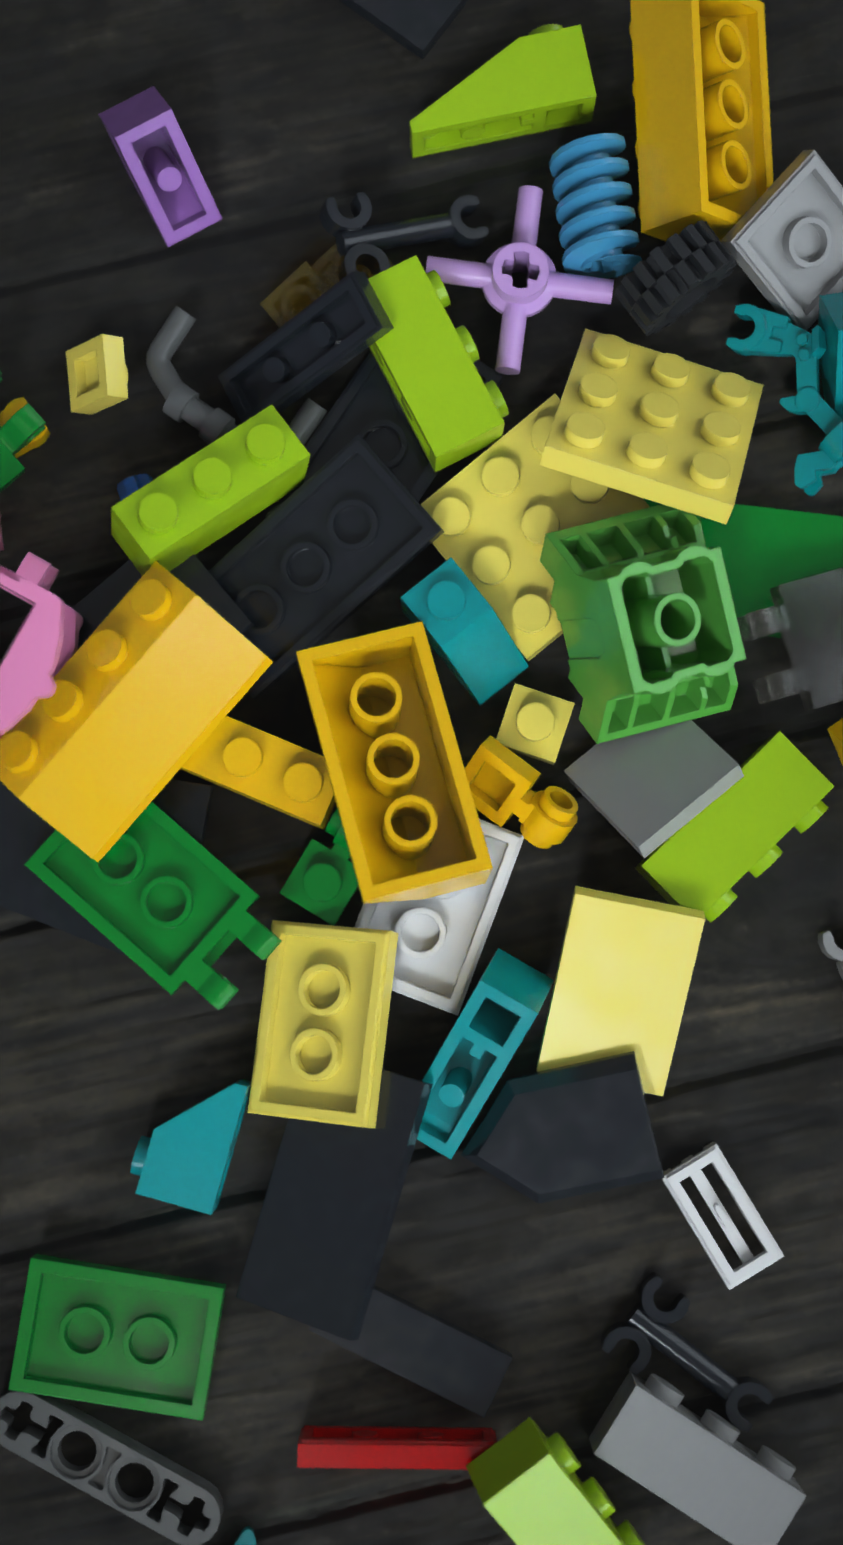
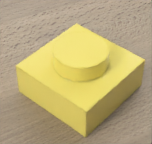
[66,334,128,415]
[496,683,575,765]

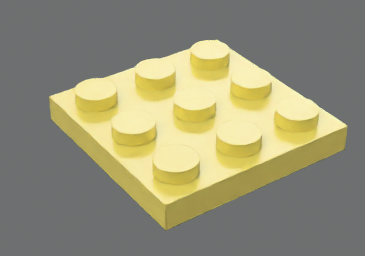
[539,328,764,525]
[421,393,650,662]

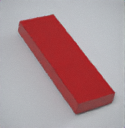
[297,1425,497,1470]

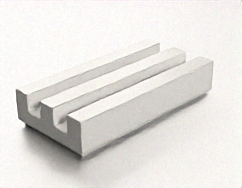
[661,1142,784,1290]

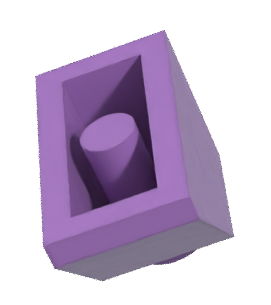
[99,86,222,247]

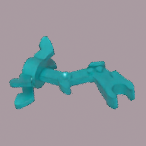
[726,304,843,496]

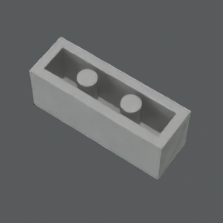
[589,1371,807,1545]

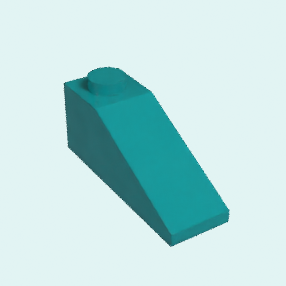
[417,948,554,1159]

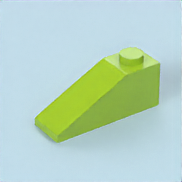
[410,24,597,158]

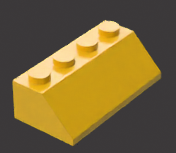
[629,0,774,241]
[0,561,273,862]
[296,621,493,904]

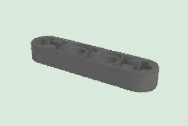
[0,1390,224,1545]

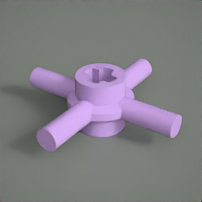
[426,185,614,375]

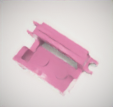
[0,552,83,738]

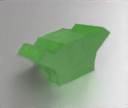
[540,504,746,744]

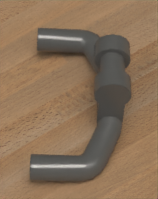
[146,306,328,446]

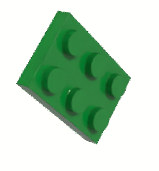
[8,1254,226,1421]

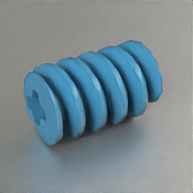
[549,133,642,278]

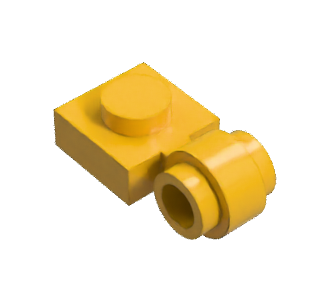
[465,735,578,849]

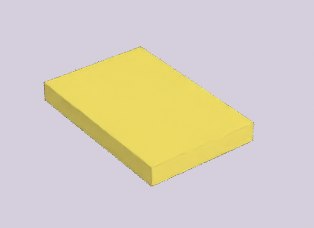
[537,886,705,1096]
[247,920,398,1128]

